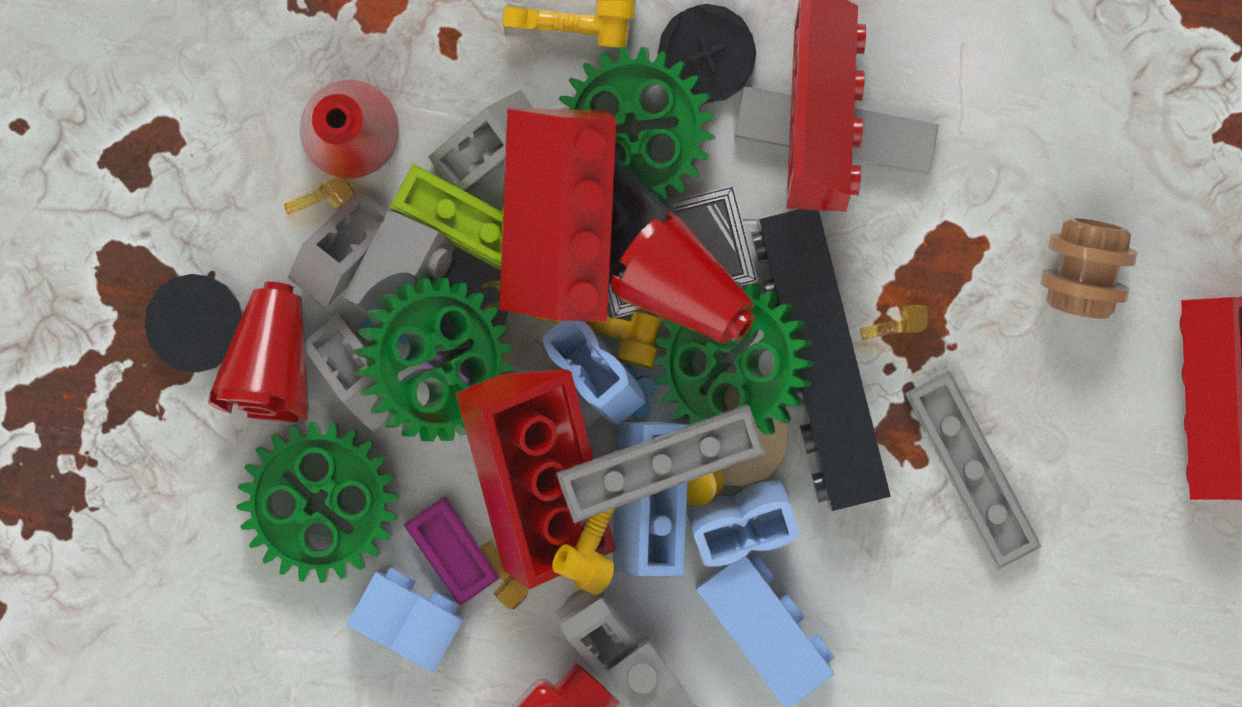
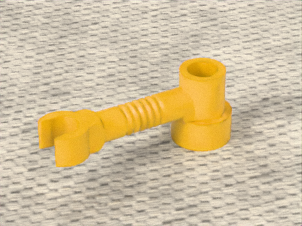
[502,0,636,48]
[533,312,662,369]
[552,508,615,595]

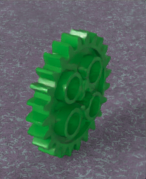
[559,46,716,202]
[354,278,514,442]
[653,281,814,435]
[236,421,400,583]

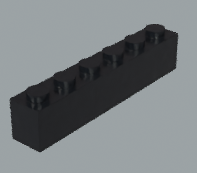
[751,209,891,511]

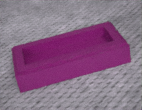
[404,496,501,606]

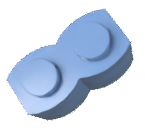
[543,321,645,425]
[687,480,800,566]
[346,567,464,673]

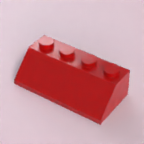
[786,0,866,212]
[499,108,616,321]
[1179,297,1242,500]
[456,369,616,590]

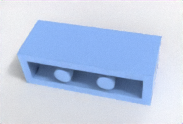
[613,421,688,577]
[695,554,835,707]

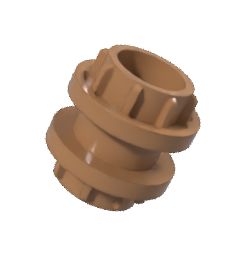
[1040,217,1138,319]

